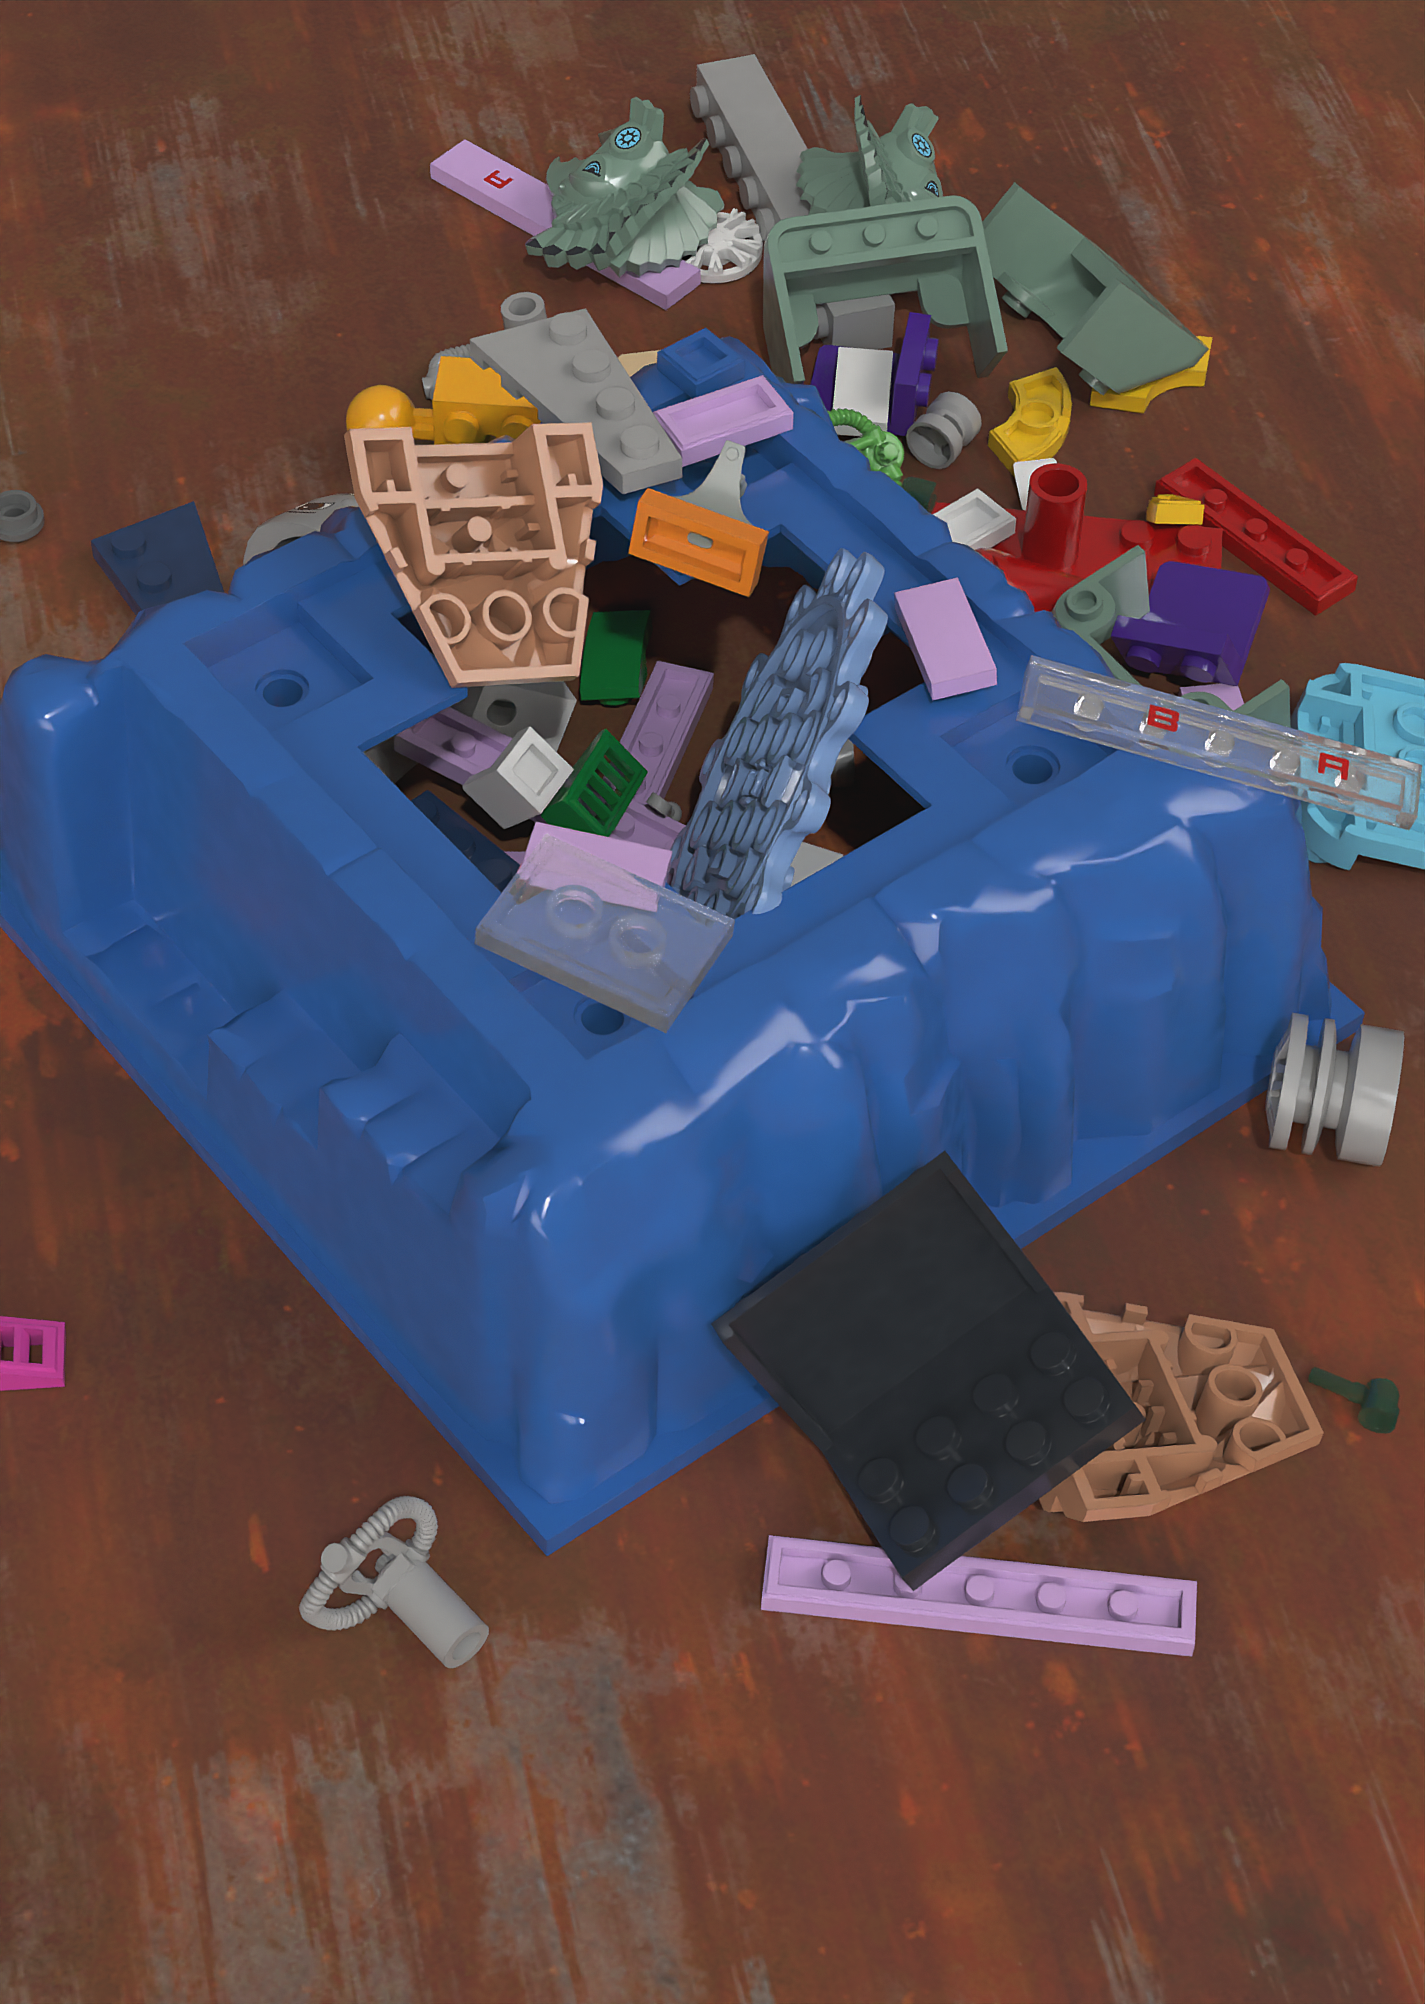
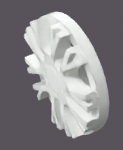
[685,208,763,283]

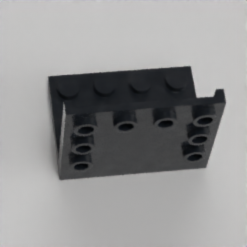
[711,1151,1146,1591]

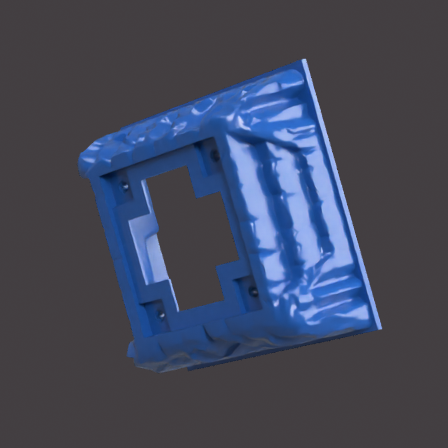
[0,336,1365,1556]

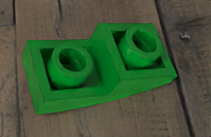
[580,610,653,705]

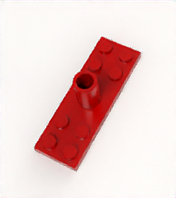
[917,463,1223,594]

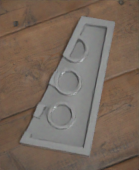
[470,308,682,494]

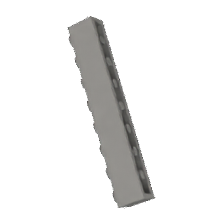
[690,54,895,350]

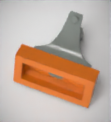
[628,440,769,597]

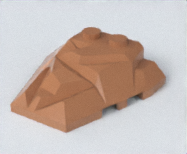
[344,422,603,688]
[1039,1292,1324,1522]

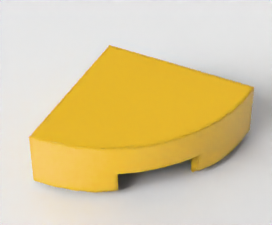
[1146,494,1205,525]

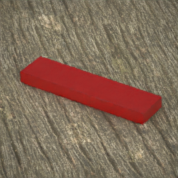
[1154,457,1358,616]

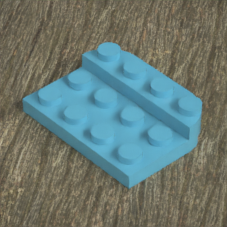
[1290,663,1425,870]

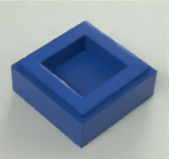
[657,328,745,399]

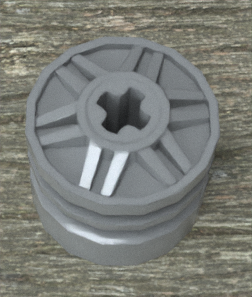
[1265,1013,1404,1167]

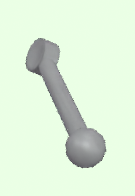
[646,792,682,822]

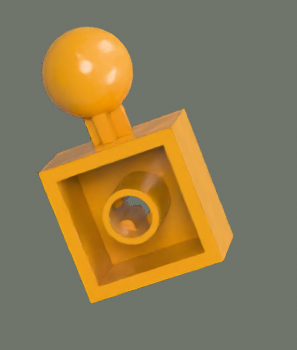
[346,356,541,445]

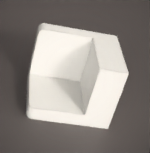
[462,726,574,829]

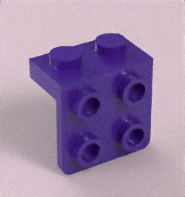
[811,312,939,436]
[1111,561,1270,686]

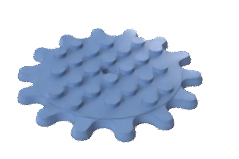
[669,548,888,930]

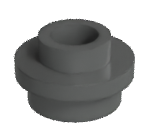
[0,490,45,542]

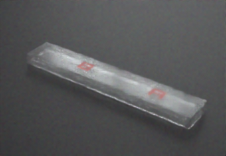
[1016,655,1422,830]

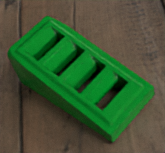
[539,729,648,837]

